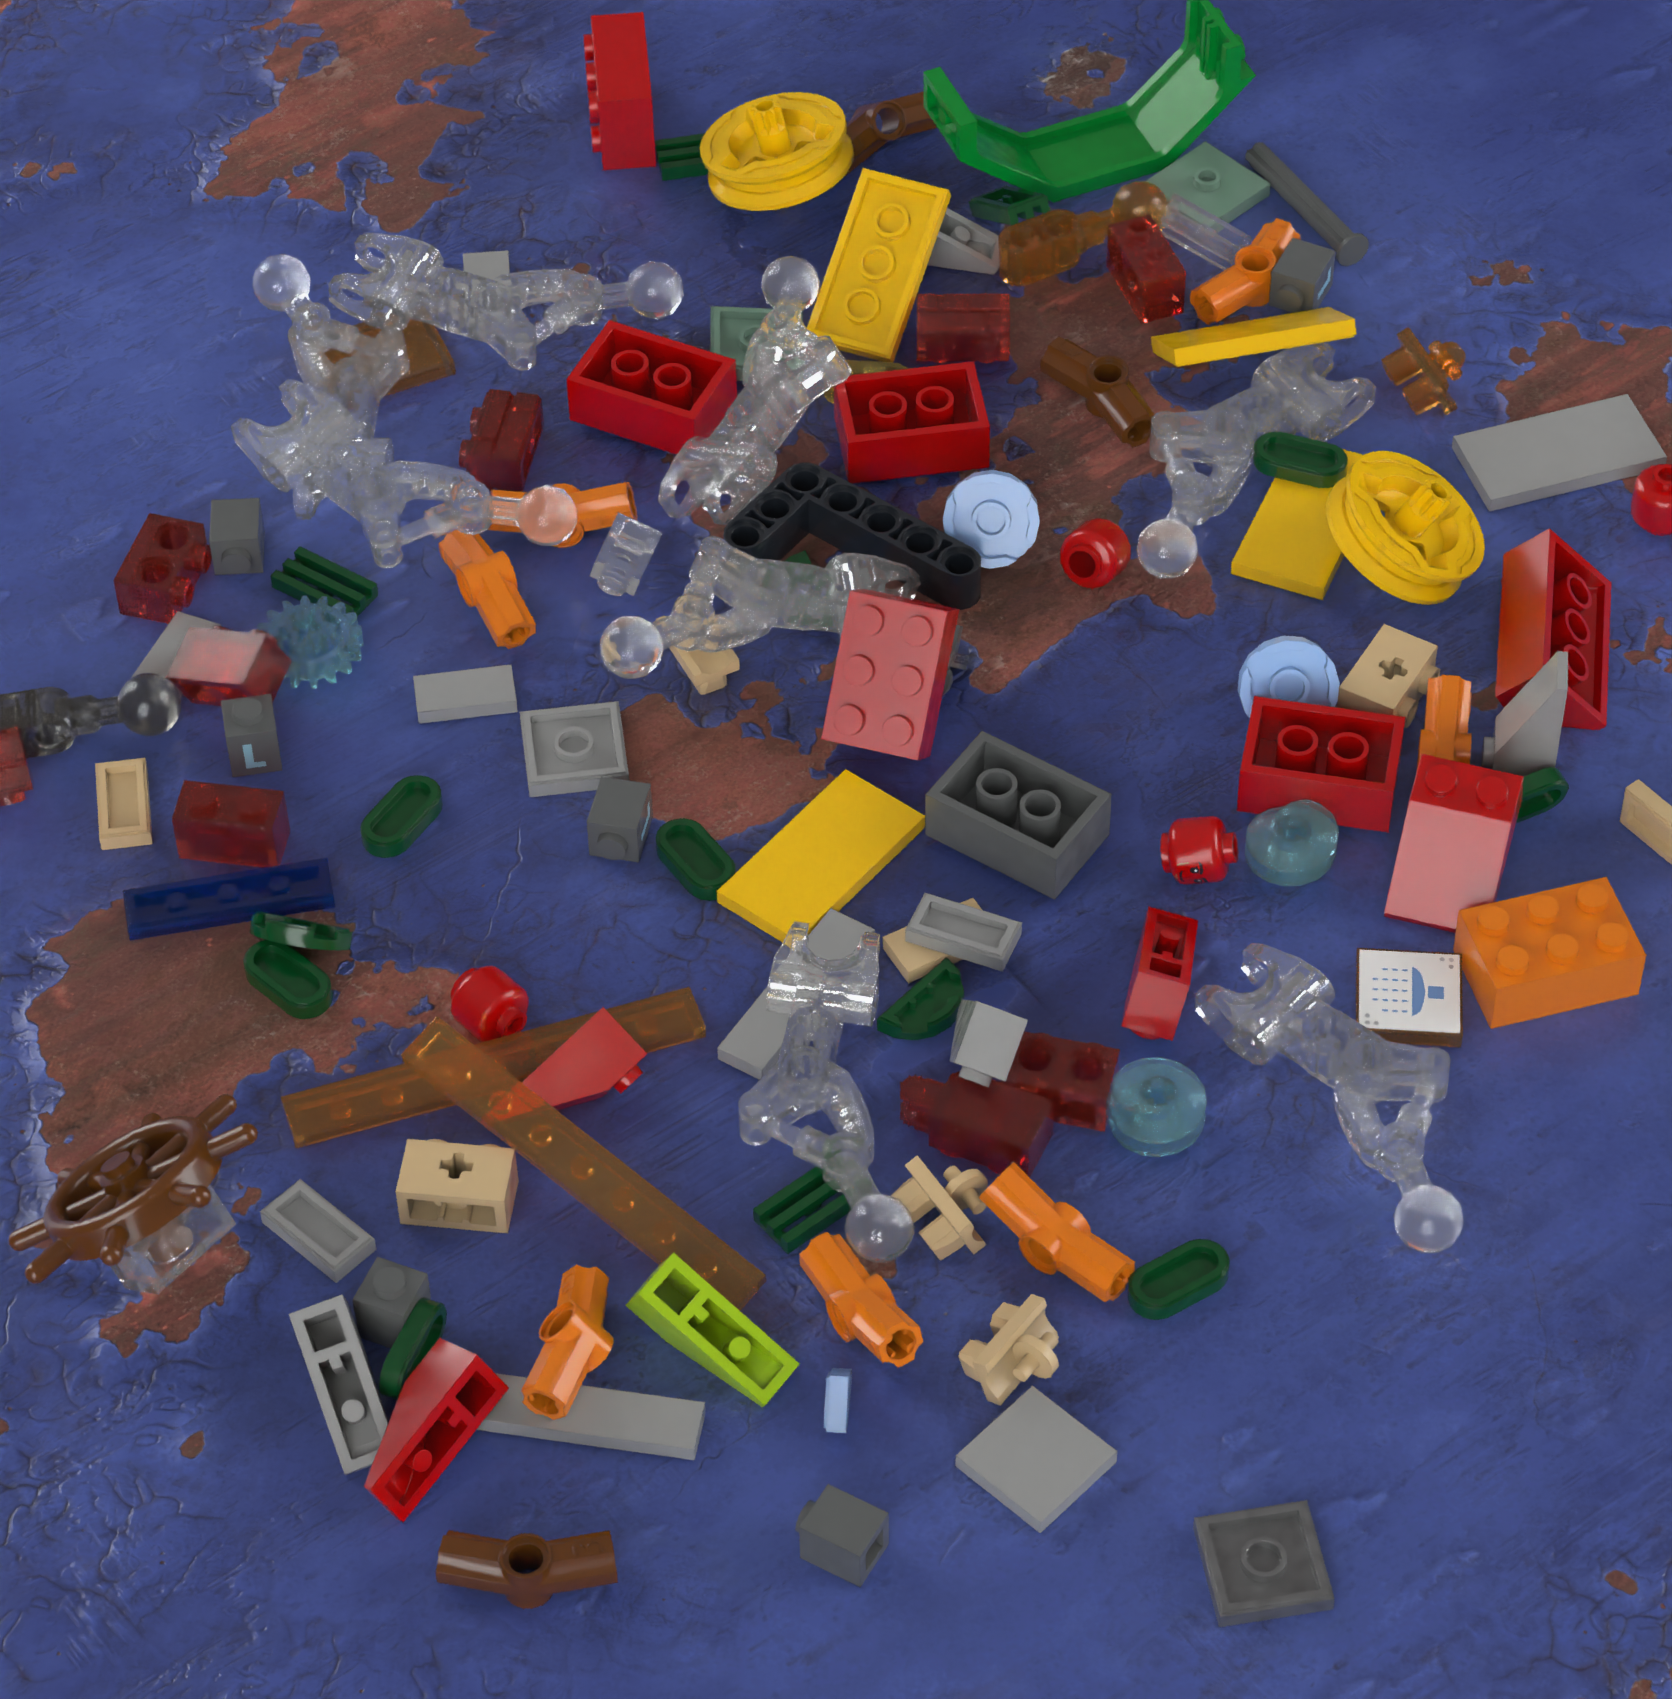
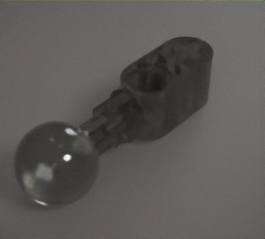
[0,673,182,762]

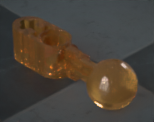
[998,181,1169,286]

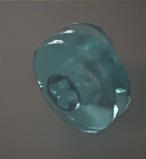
[1245,799,1339,886]
[1109,1057,1207,1157]

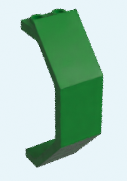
[924,0,1256,203]

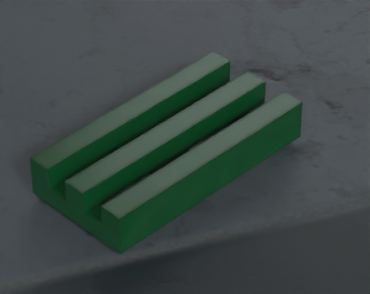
[655,133,709,181]
[968,186,1051,225]
[270,546,378,625]
[753,1152,872,1254]

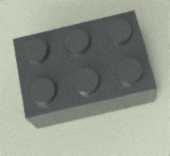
[925,731,1112,900]

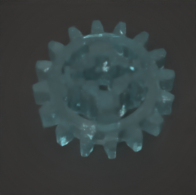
[255,595,364,689]

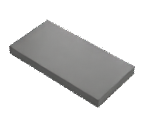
[1452,394,1667,512]

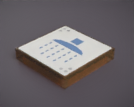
[1355,948,1463,1047]

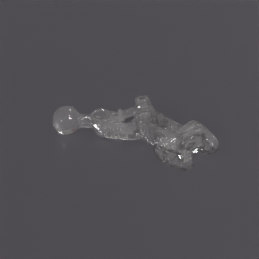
[328,233,684,371]
[253,254,410,520]
[658,256,851,525]
[1136,342,1376,579]
[231,379,578,568]
[600,536,921,679]
[738,921,915,1263]
[1195,943,1464,1253]

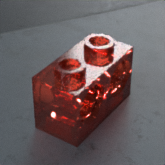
[1106,214,1186,324]
[113,513,212,624]
[1000,1031,1120,1132]

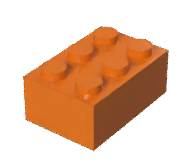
[1453,877,1646,1029]

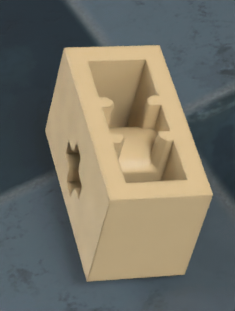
[1337,624,1440,728]
[395,1139,519,1234]

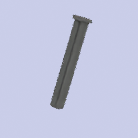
[1245,142,1369,266]

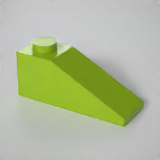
[625,1252,799,1407]

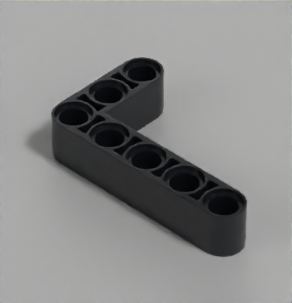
[723,462,981,610]

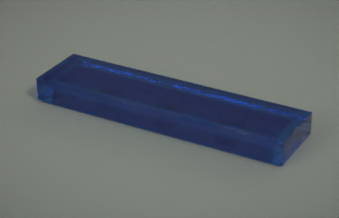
[123,858,335,941]

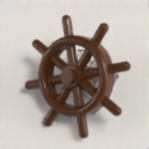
[8,1094,258,1294]

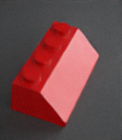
[1495,528,1612,730]

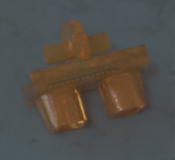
[1381,327,1466,416]

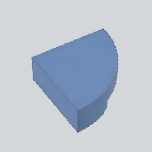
[824,1368,852,1433]

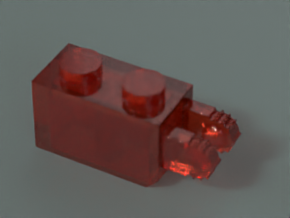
[900,1071,1054,1177]

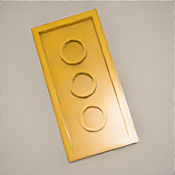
[804,168,951,364]
[1151,307,1357,367]
[1231,449,1363,600]
[717,769,925,951]

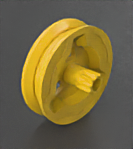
[700,92,854,211]
[1326,451,1485,605]

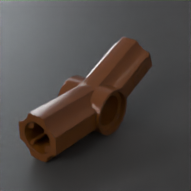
[844,91,937,177]
[1040,336,1159,448]
[436,1530,618,1609]

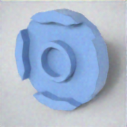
[942,470,1040,569]
[1238,636,1340,718]

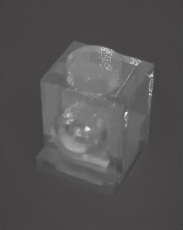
[590,512,662,596]

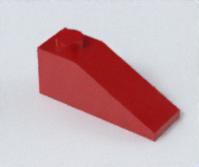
[1121,906,1198,1041]
[481,1007,647,1131]
[364,1338,509,1522]

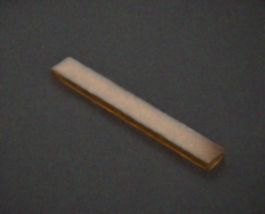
[281,986,706,1148]
[401,1016,766,1311]

